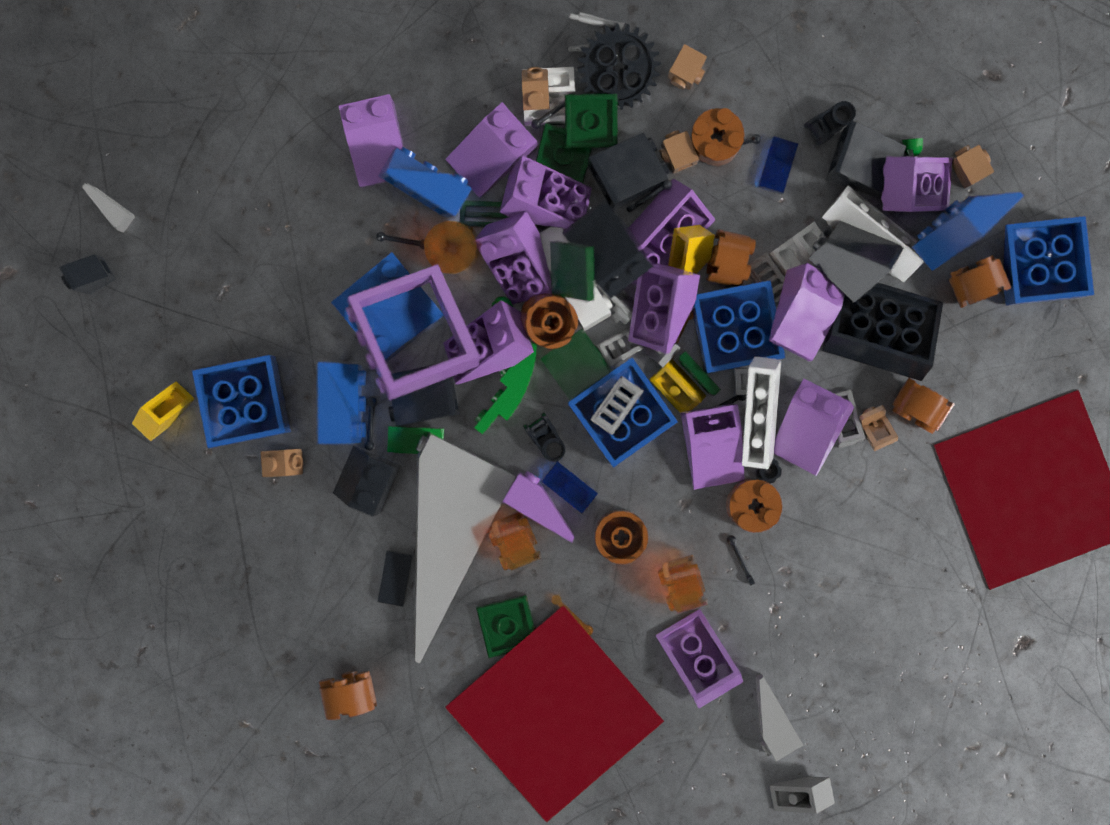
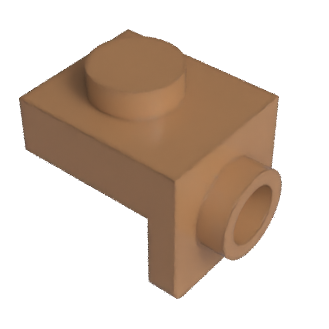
[522,67,549,110]
[860,405,898,451]
[261,449,303,477]

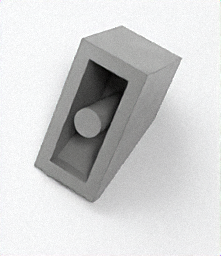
[769,777,835,814]

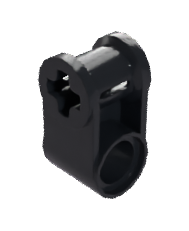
[804,101,856,147]
[523,412,566,462]

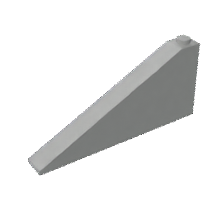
[413,432,515,664]

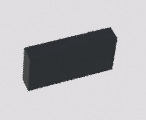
[377,550,413,607]

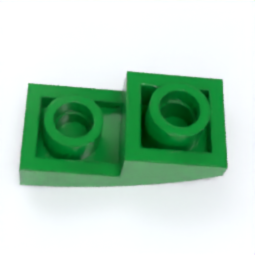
[387,426,444,454]

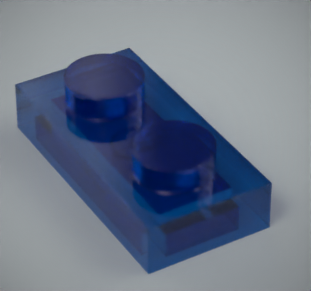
[758,136,799,195]
[541,461,598,514]

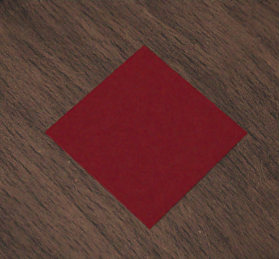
[933,390,1110,590]
[445,605,664,823]

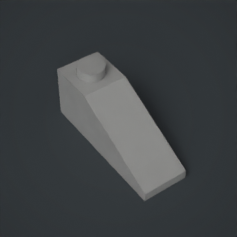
[756,673,804,761]

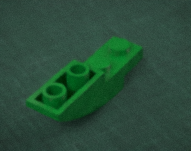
[474,341,537,434]

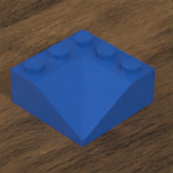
[378,147,472,218]
[912,192,1024,271]
[1003,216,1094,306]
[331,252,444,363]
[692,280,785,374]
[192,355,291,448]
[568,357,678,468]
[318,362,366,444]

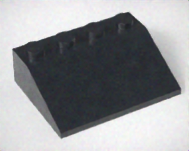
[822,282,943,381]

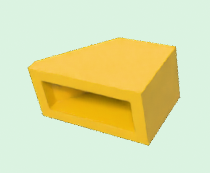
[668,225,715,274]
[132,381,195,441]

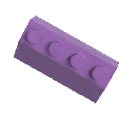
[629,178,716,287]

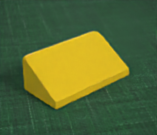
[649,359,706,413]

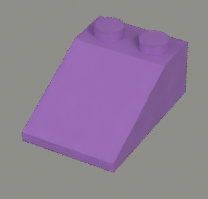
[339,94,404,188]
[445,102,538,198]
[882,157,953,212]
[769,263,845,361]
[628,264,700,354]
[774,379,854,476]
[503,471,574,542]
[655,609,743,709]

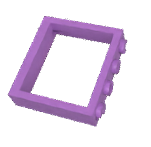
[345,264,480,400]

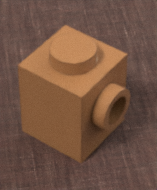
[667,44,707,90]
[659,130,699,174]
[952,145,994,189]

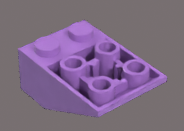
[500,156,592,229]
[473,211,552,305]
[444,301,534,385]
[680,404,744,490]

